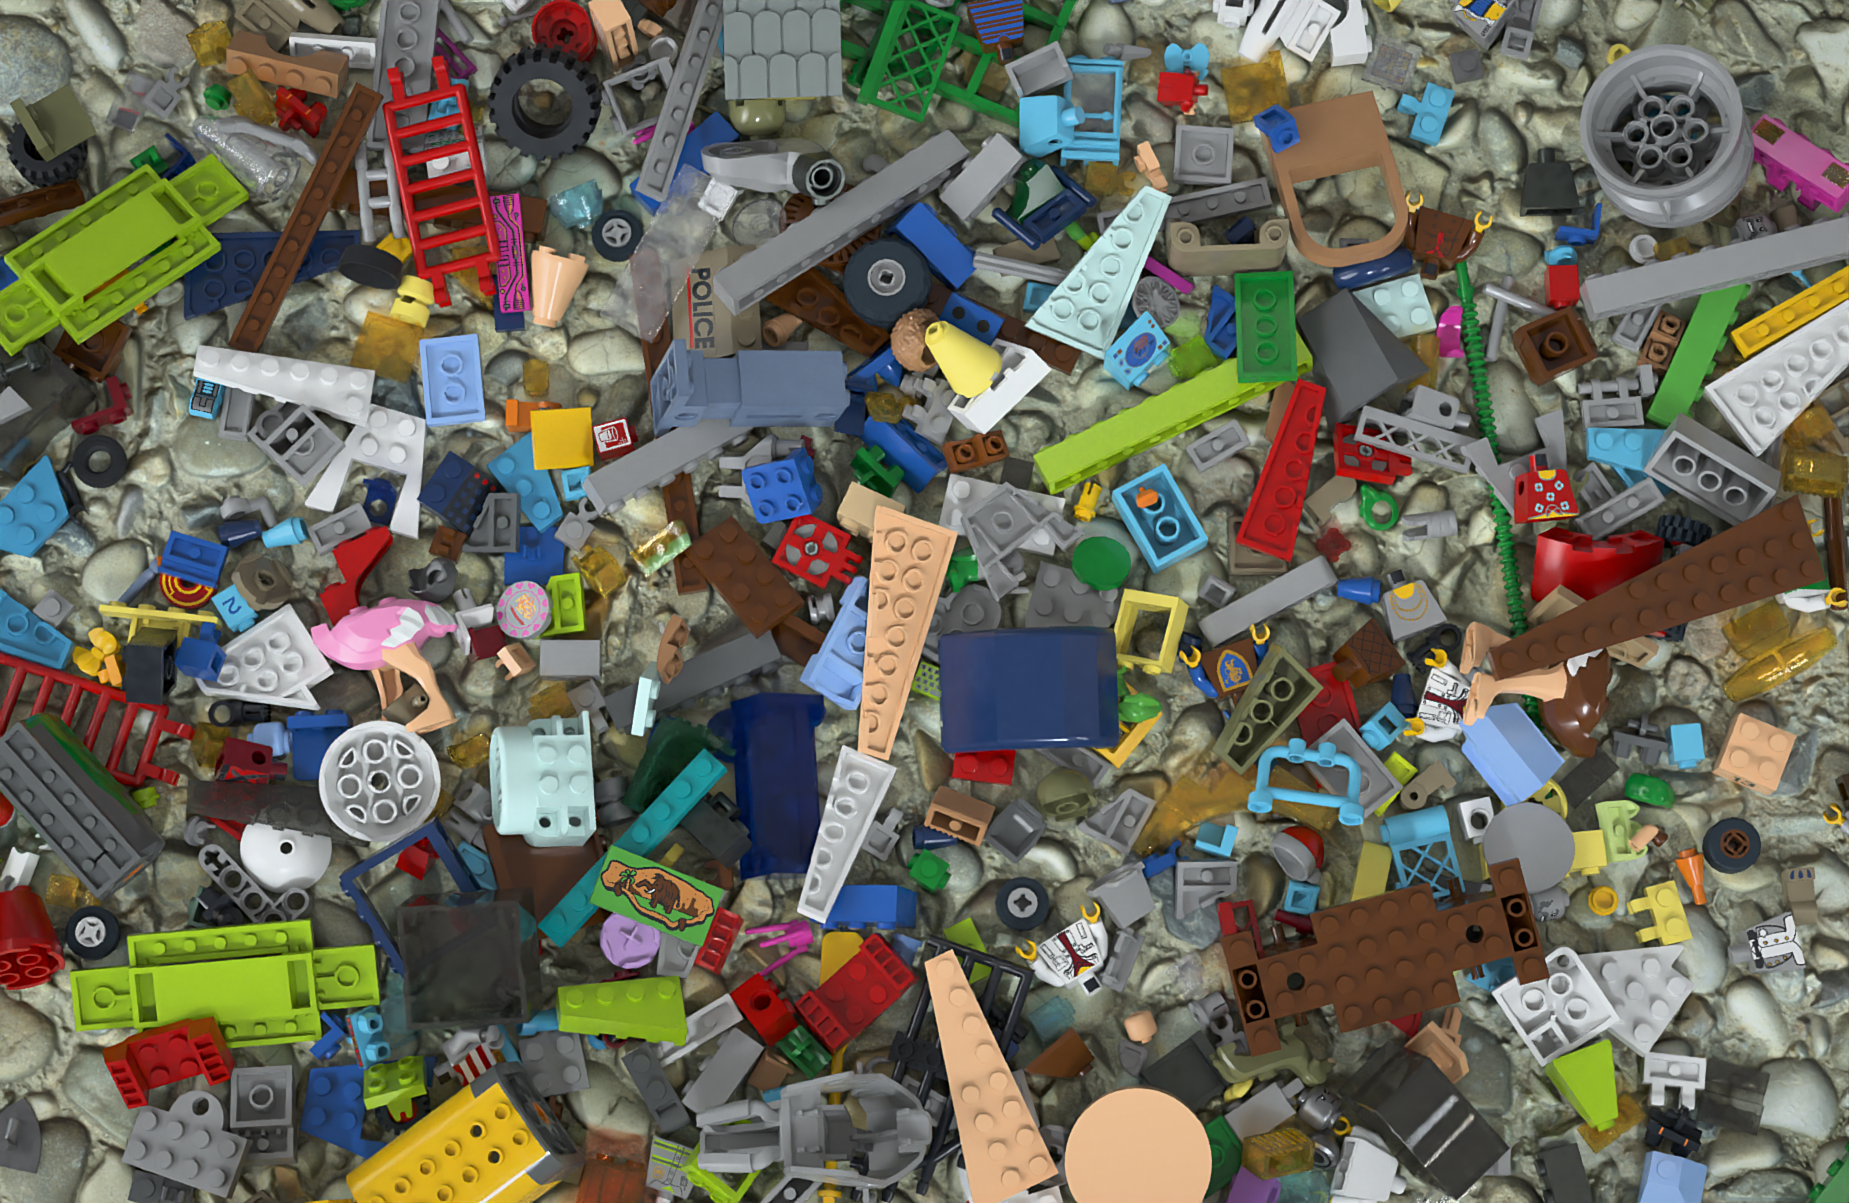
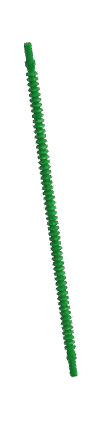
[1455,260,1553,799]

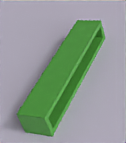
[1644,283,1751,430]

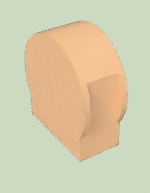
[1065,1085,1212,1203]

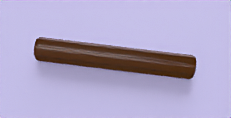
[1824,495,1848,611]

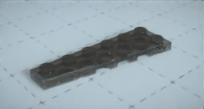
[186,780,370,848]

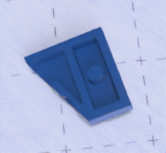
[1203,285,1237,361]

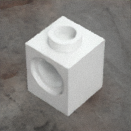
[1456,797,1494,845]

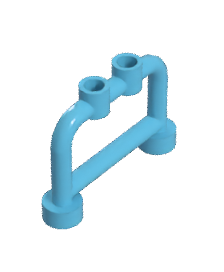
[1247,738,1364,826]

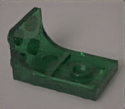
[621,716,736,815]

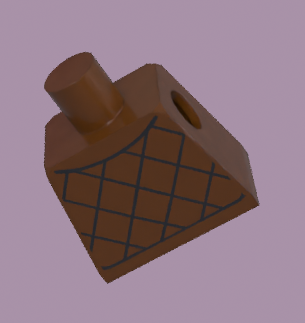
[1332,618,1406,689]

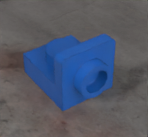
[1253,104,1300,153]

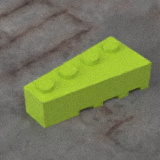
[555,975,688,1046]

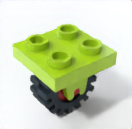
[363,1055,431,1136]

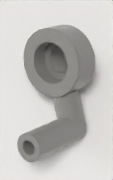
[220,495,279,530]

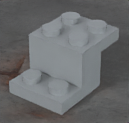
[247,401,346,487]

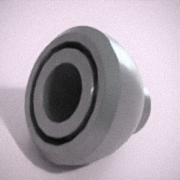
[1298,1128,1340,1169]

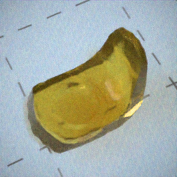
[523,358,550,399]
[447,733,491,769]

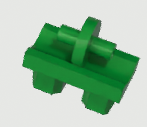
[850,445,905,498]
[775,1022,833,1080]

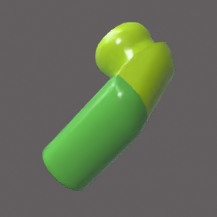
[1064,220,1099,251]

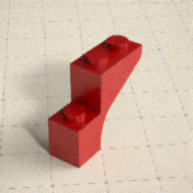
[319,526,394,627]

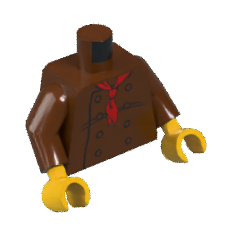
[1404,190,1493,280]

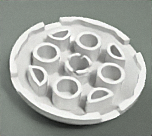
[318,721,441,842]

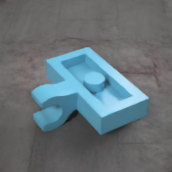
[1397,82,1455,147]

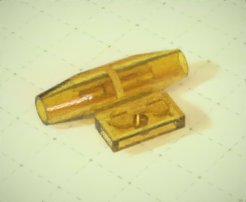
[1721,599,1837,703]

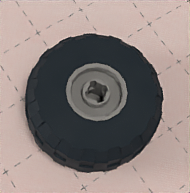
[843,238,931,328]

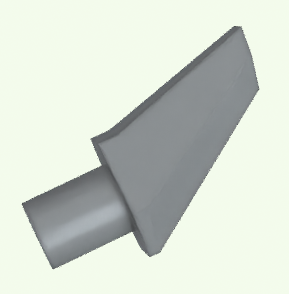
[1103,43,1151,61]

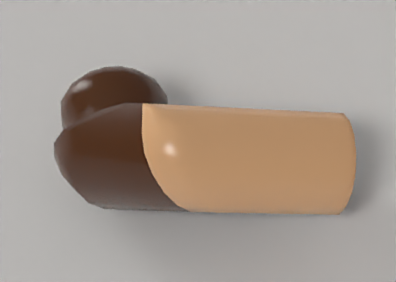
[1628,824,1668,852]

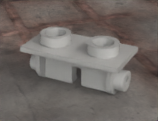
[1097,927,1146,993]

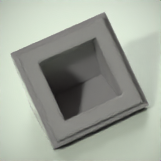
[1198,573,1237,609]

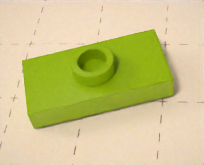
[943,917,992,985]

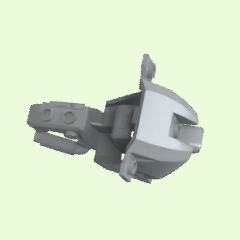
[696,1062,932,1203]

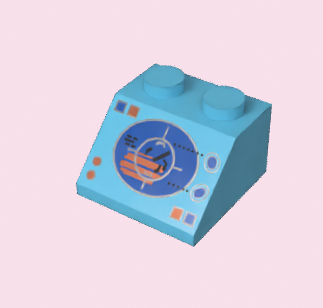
[1103,311,1170,391]

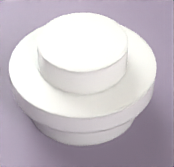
[1629,235,1659,264]

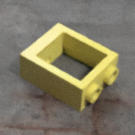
[1114,589,1189,676]

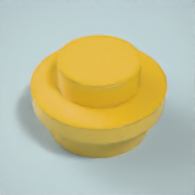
[1588,885,1619,916]

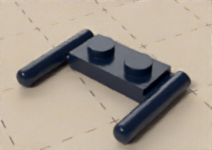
[992,165,1097,250]

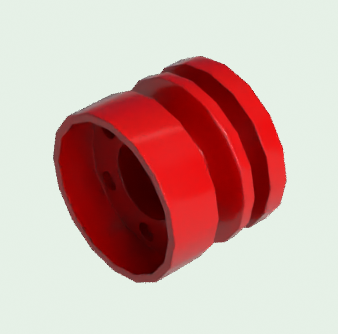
[531,0,598,63]

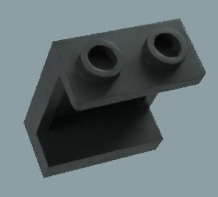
[1139,1029,1231,1111]

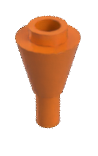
[1674,848,1707,905]

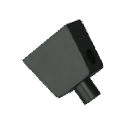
[1520,148,1580,217]

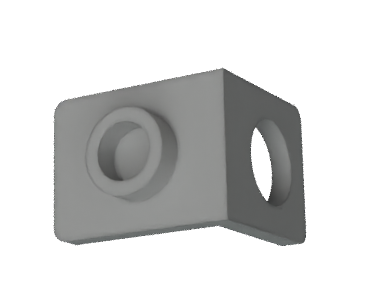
[451,779,494,827]

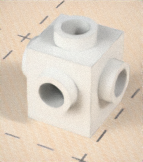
[1212,0,1255,28]

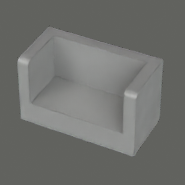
[1004,41,1074,98]
[540,640,603,681]

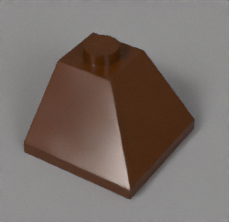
[1024,1028,1095,1080]

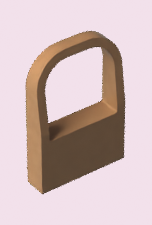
[1259,90,1408,267]

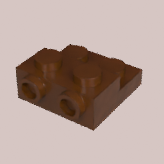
[53,320,133,383]

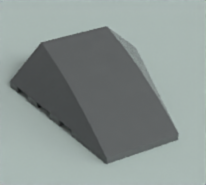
[1297,288,1431,433]

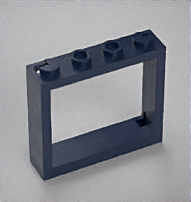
[339,816,500,979]

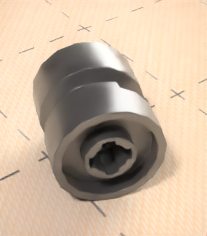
[593,776,639,829]

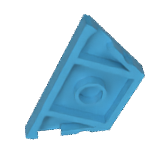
[0,454,70,558]

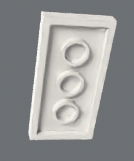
[938,474,1066,558]

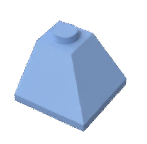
[1637,1151,1708,1203]

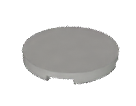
[1482,802,1575,894]

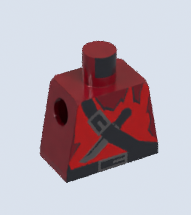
[213,737,288,791]

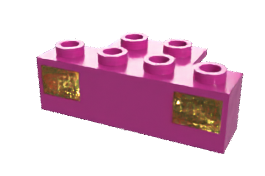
[1751,114,1849,213]

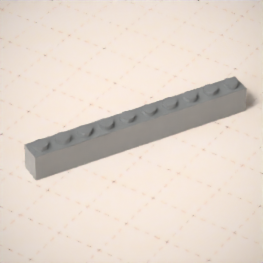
[713,129,969,316]
[1580,212,1849,322]

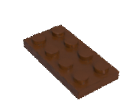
[684,516,804,639]

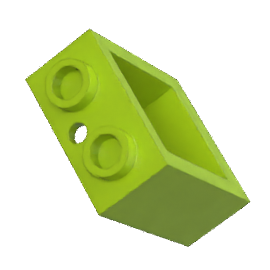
[680,1119,761,1203]

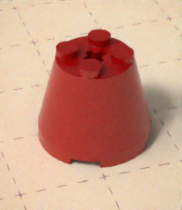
[0,885,65,990]

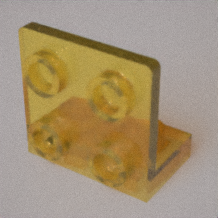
[1221,50,1291,125]

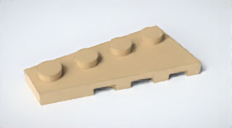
[1526,585,1659,668]

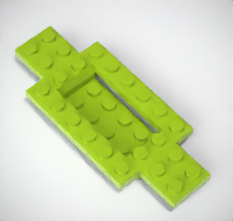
[0,153,249,356]
[69,918,382,1048]

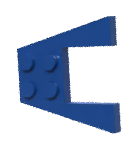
[300,1056,437,1159]

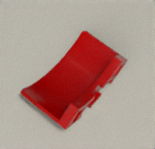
[1531,526,1665,602]

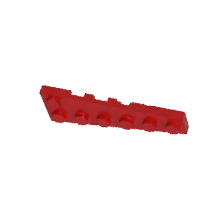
[1235,378,1327,563]

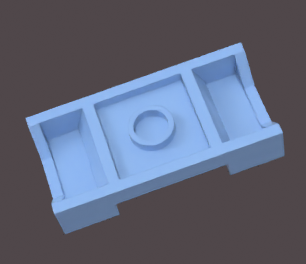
[799,576,870,710]

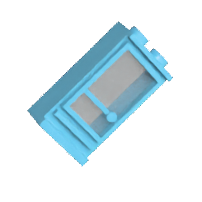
[1060,55,1123,169]

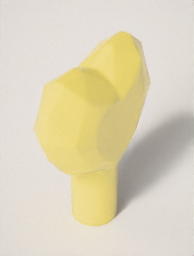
[1224,1078,1256,1103]

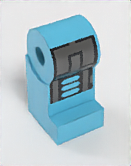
[189,377,226,420]

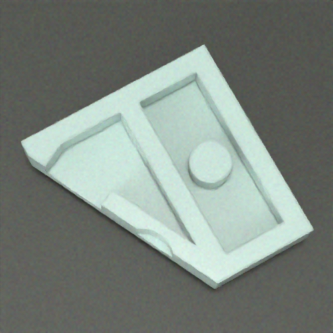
[631,661,660,736]

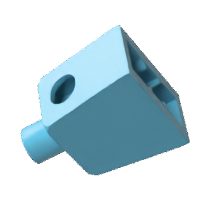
[1019,95,1085,159]

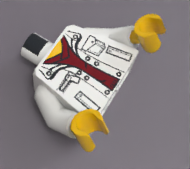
[1403,648,1471,743]
[1015,900,1108,997]

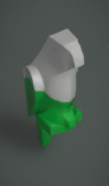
[945,546,1023,593]

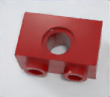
[729,972,799,1047]

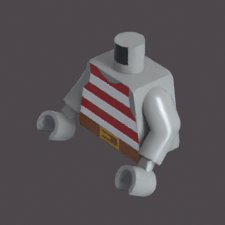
[433,1017,506,1087]

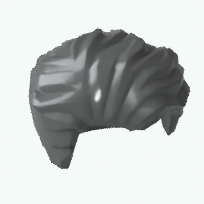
[408,557,458,604]

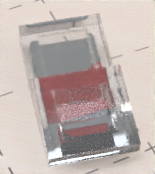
[105,70,156,133]

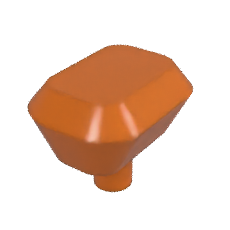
[1136,486,1159,508]

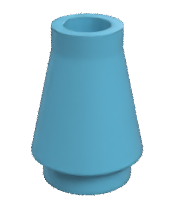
[262,516,309,549]

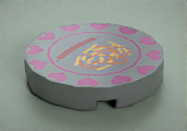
[496,581,553,640]

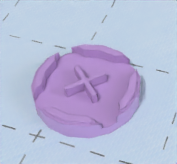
[599,913,661,969]

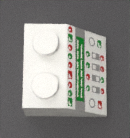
[425,125,490,186]

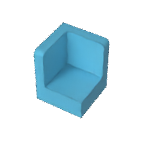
[1193,821,1238,859]

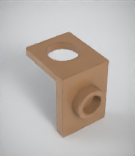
[747,1046,794,1091]

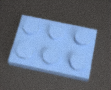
[419,334,487,428]

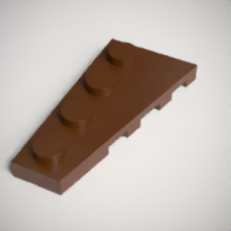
[765,267,890,359]

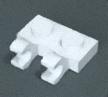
[1641,1052,1706,1111]

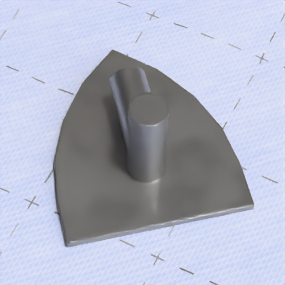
[0,1098,42,1174]

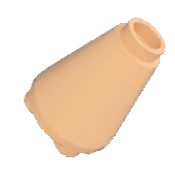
[531,246,589,328]

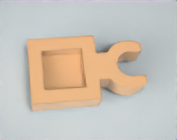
[1134,141,1168,193]

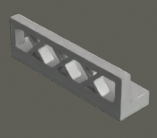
[1353,405,1477,474]

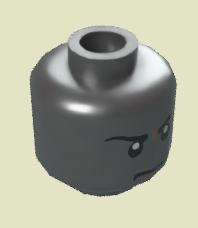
[1296,1085,1344,1131]

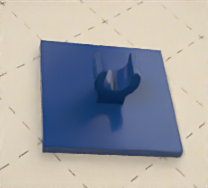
[504,526,564,585]

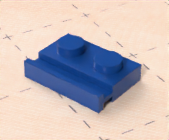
[157,530,230,590]

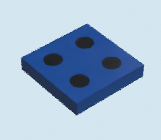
[939,291,1005,346]

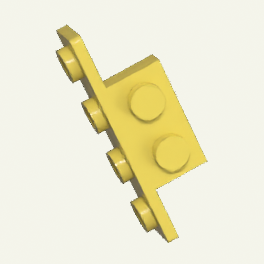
[99,601,223,648]

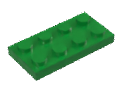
[1234,271,1298,383]

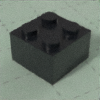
[122,627,178,705]

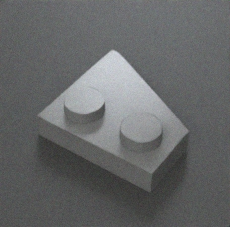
[1174,859,1238,919]

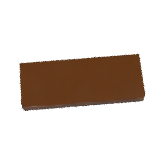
[770,614,827,668]

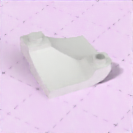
[1491,945,1621,1067]

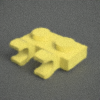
[1626,880,1693,946]

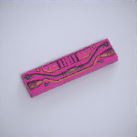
[490,193,531,314]

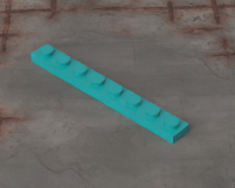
[538,748,728,948]

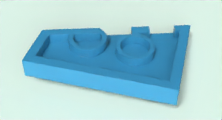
[486,431,564,534]

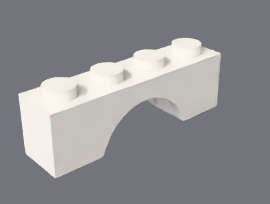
[1327,0,1372,67]

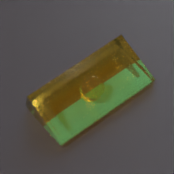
[630,518,692,577]

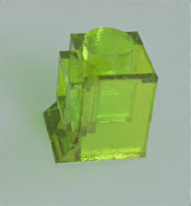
[1167,334,1217,380]

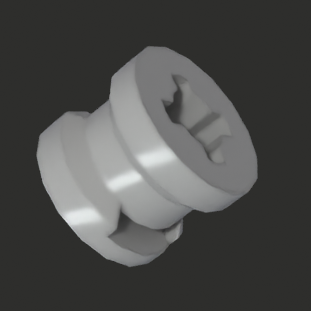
[807,592,835,625]

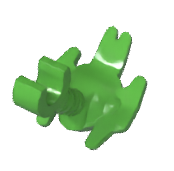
[1117,665,1163,723]

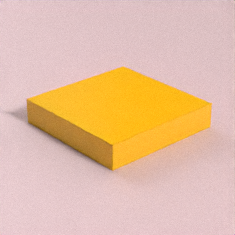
[530,407,594,470]

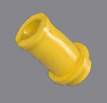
[1073,482,1102,522]

